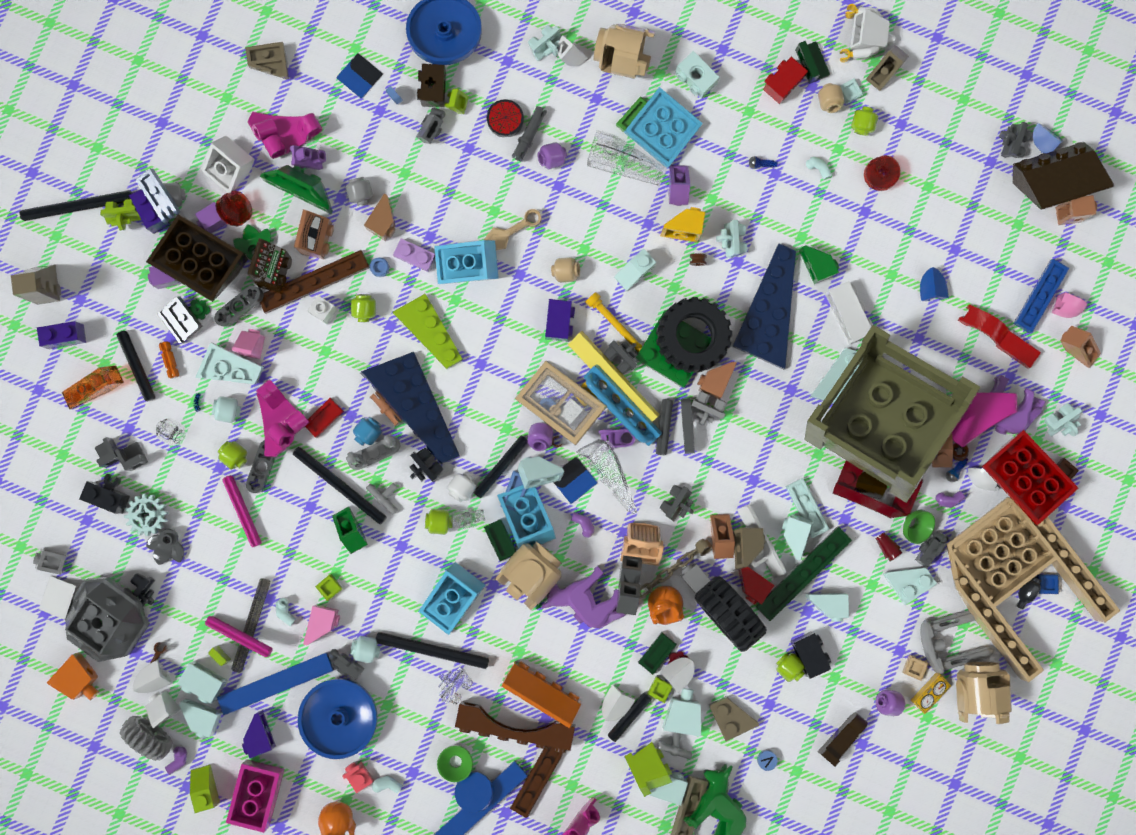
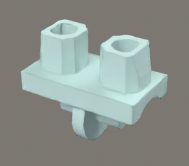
[528,25,562,61]
[716,220,747,258]
[1044,403,1083,437]

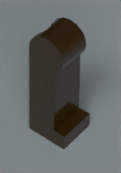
[817,712,868,767]

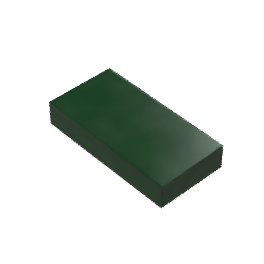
[484,519,516,562]
[638,632,677,675]

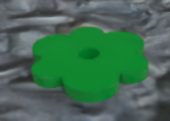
[189,299,210,320]

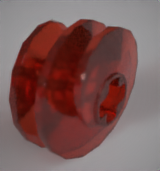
[864,155,901,191]
[215,190,252,227]

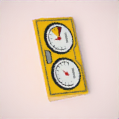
[910,673,951,714]

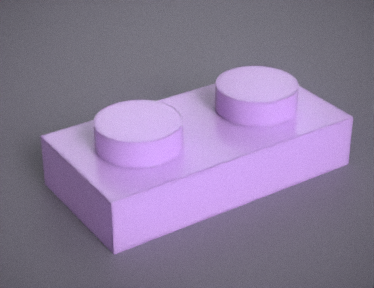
[393,239,435,272]

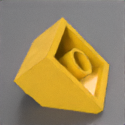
[660,207,705,243]

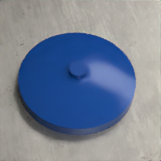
[406,0,482,65]
[298,678,378,759]

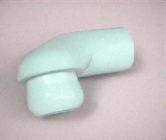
[806,157,832,180]
[276,598,296,626]
[372,776,403,793]

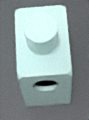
[662,688,701,737]

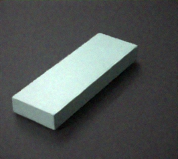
[785,478,829,538]

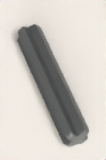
[656,399,673,455]

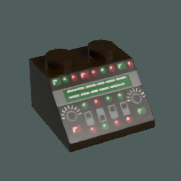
[247,238,292,292]

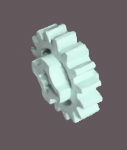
[124,494,169,536]

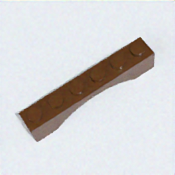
[455,701,576,753]

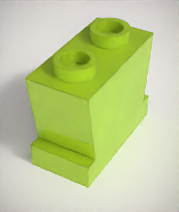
[624,742,672,797]

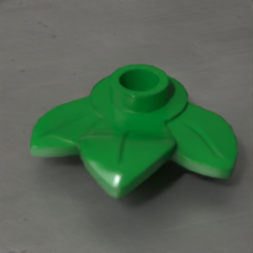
[233,224,271,260]

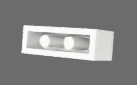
[825,281,873,344]

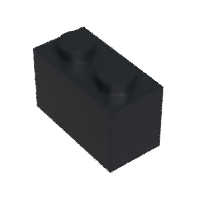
[790,632,832,679]

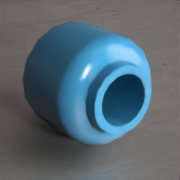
[353,416,382,446]

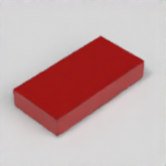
[305,398,344,438]

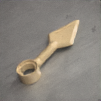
[484,209,541,250]

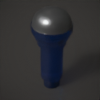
[749,156,778,169]
[946,458,969,482]

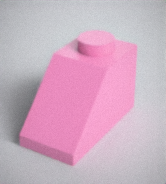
[232,329,265,359]
[303,605,340,645]

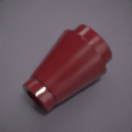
[875,532,903,562]

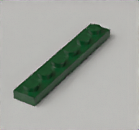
[756,526,852,621]

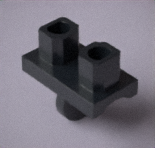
[410,448,444,482]
[125,573,155,607]

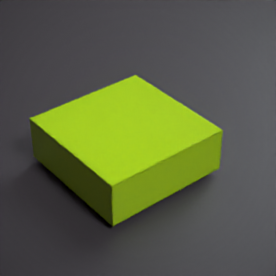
[315,574,343,601]
[208,646,231,666]
[647,676,673,703]

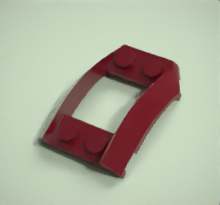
[832,460,924,519]

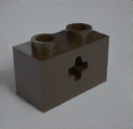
[417,64,446,107]

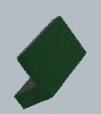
[795,41,830,84]

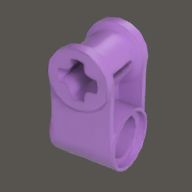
[598,429,635,450]

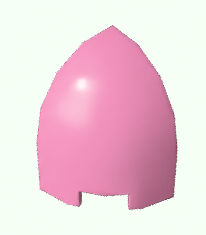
[1052,292,1088,318]

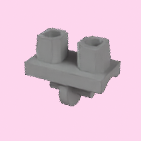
[691,391,726,425]

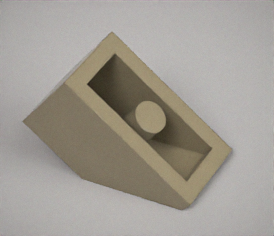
[866,45,909,91]
[733,528,765,569]

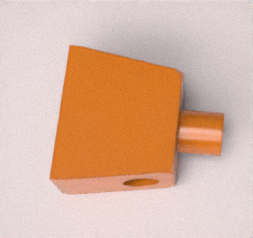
[47,652,99,701]

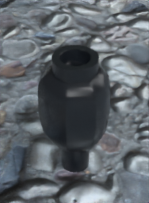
[1016,576,1042,610]

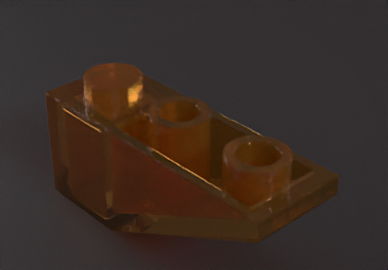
[62,365,124,410]

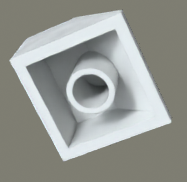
[201,136,255,194]

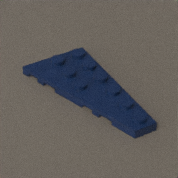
[732,243,796,370]
[360,352,460,464]

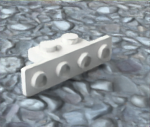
[733,504,786,577]

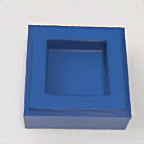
[1037,574,1059,594]

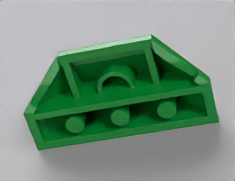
[260,165,333,214]

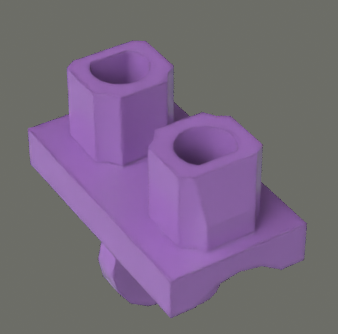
[290,145,326,170]

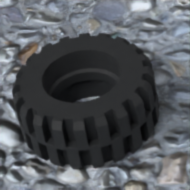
[656,297,733,373]
[694,576,767,652]

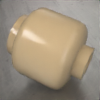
[818,83,845,113]
[551,257,580,283]

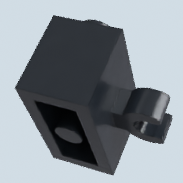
[79,474,130,514]

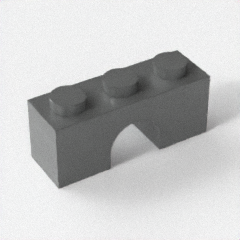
[616,555,642,615]

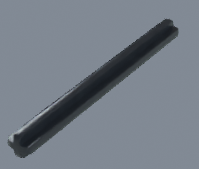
[19,190,133,221]
[293,447,387,524]
[376,632,489,669]

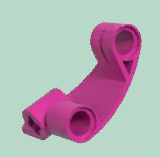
[248,112,323,159]
[256,379,309,457]
[952,393,1018,447]
[562,797,600,835]

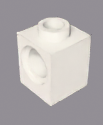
[307,295,337,324]

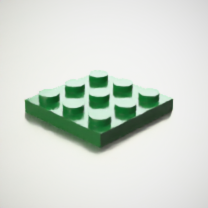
[635,310,711,389]

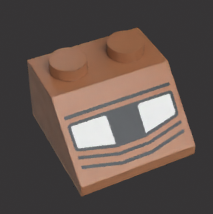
[294,209,334,259]

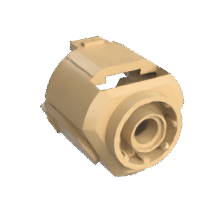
[593,24,655,79]
[495,541,562,610]
[956,662,1012,724]

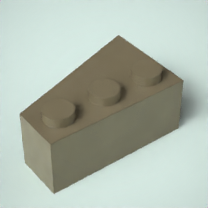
[11,264,61,305]

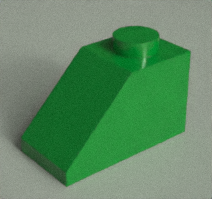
[799,245,839,285]
[332,506,368,554]

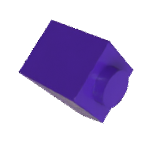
[242,710,276,759]

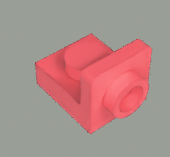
[342,761,374,794]

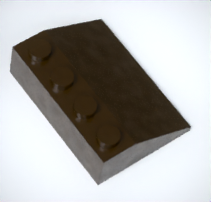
[1013,142,1114,210]
[146,214,248,302]

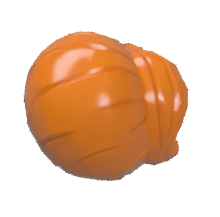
[648,586,684,625]
[318,801,356,835]

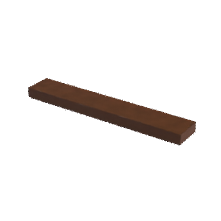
[260,250,370,314]

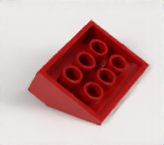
[982,430,1078,525]

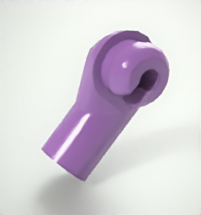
[935,491,965,508]
[571,512,594,538]
[165,746,187,775]

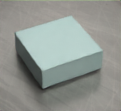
[840,78,864,105]

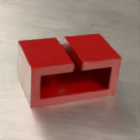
[763,56,808,104]

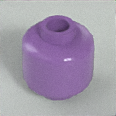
[537,142,567,169]
[527,422,553,451]
[876,689,905,717]

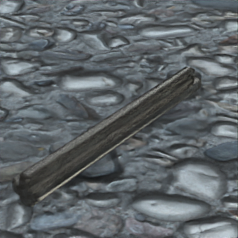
[231,578,271,673]

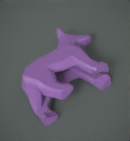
[989,375,1046,435]
[541,566,626,629]

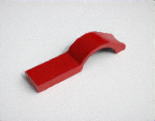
[958,304,1041,369]

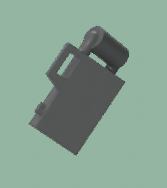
[416,107,446,144]
[915,531,948,567]
[328,649,365,680]

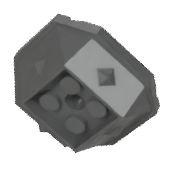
[65,577,150,662]

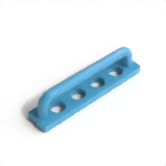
[584,364,662,446]

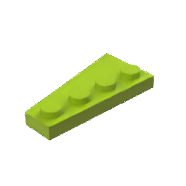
[392,294,463,369]

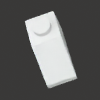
[145,691,181,728]

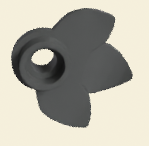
[146,529,184,565]

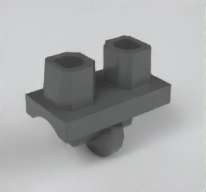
[999,122,1032,158]
[604,340,638,374]
[660,485,694,522]

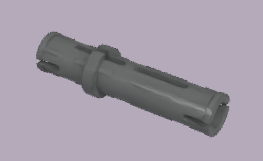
[512,106,547,162]

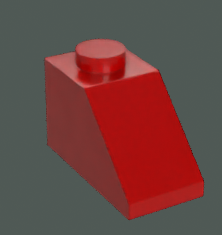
[738,567,774,605]

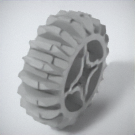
[119,716,173,761]

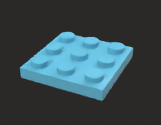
[624,87,703,168]

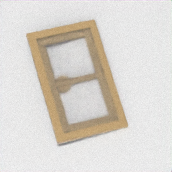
[515,361,607,445]

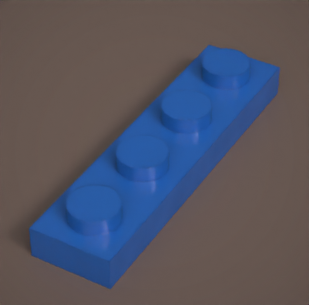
[1013,259,1069,333]

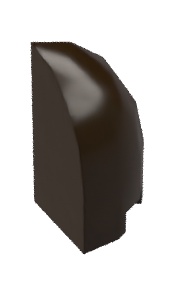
[856,472,887,500]

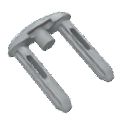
[346,435,400,470]
[920,610,993,675]

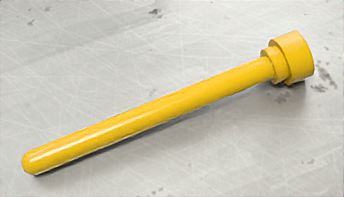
[585,292,642,353]

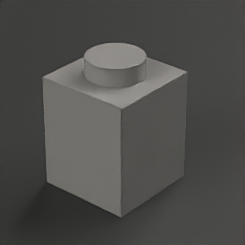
[680,563,710,594]

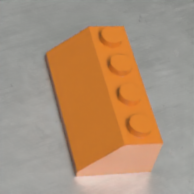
[501,661,581,728]

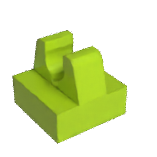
[444,89,469,114]

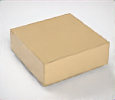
[902,655,929,681]

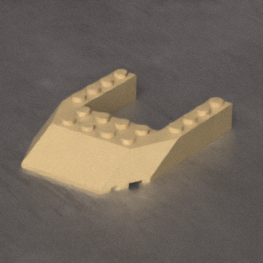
[946,497,1120,682]

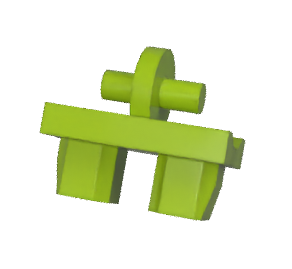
[100,199,141,231]

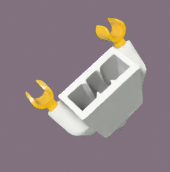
[840,4,895,63]

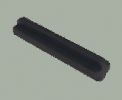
[608,692,651,742]

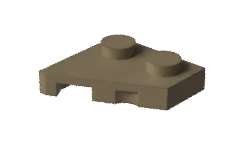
[245,42,289,80]
[709,696,760,741]

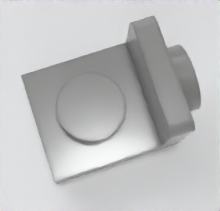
[33,549,66,575]

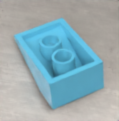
[434,240,499,284]
[497,485,556,549]
[418,562,486,635]

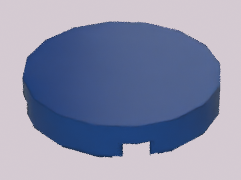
[455,772,494,813]

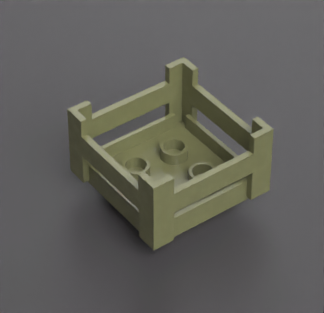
[804,325,980,503]

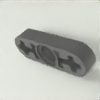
[214,285,264,327]
[681,398,695,454]
[246,440,276,493]

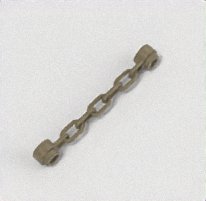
[640,539,713,599]

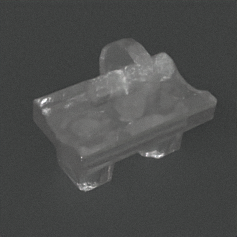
[451,507,485,529]
[438,666,473,705]

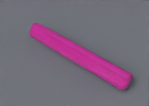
[222,475,262,547]
[205,616,273,657]

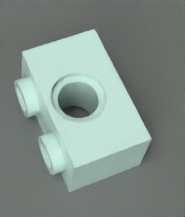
[676,51,720,99]

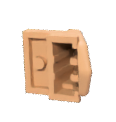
[620,523,664,566]

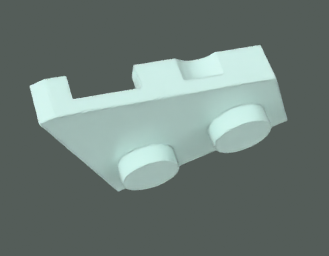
[883,567,937,605]

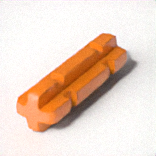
[159,341,179,379]

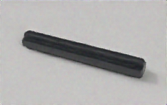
[116,330,155,402]
[473,435,528,498]

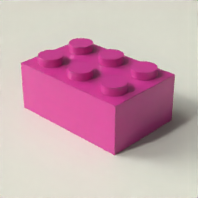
[226,759,285,833]

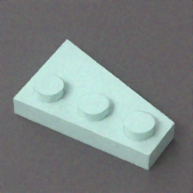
[195,343,264,384]
[809,348,859,404]

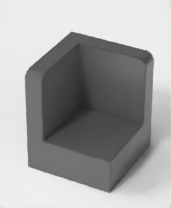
[95,437,119,468]
[115,442,148,471]

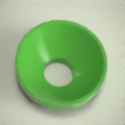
[903,510,935,544]
[437,745,473,782]

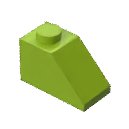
[190,764,220,813]

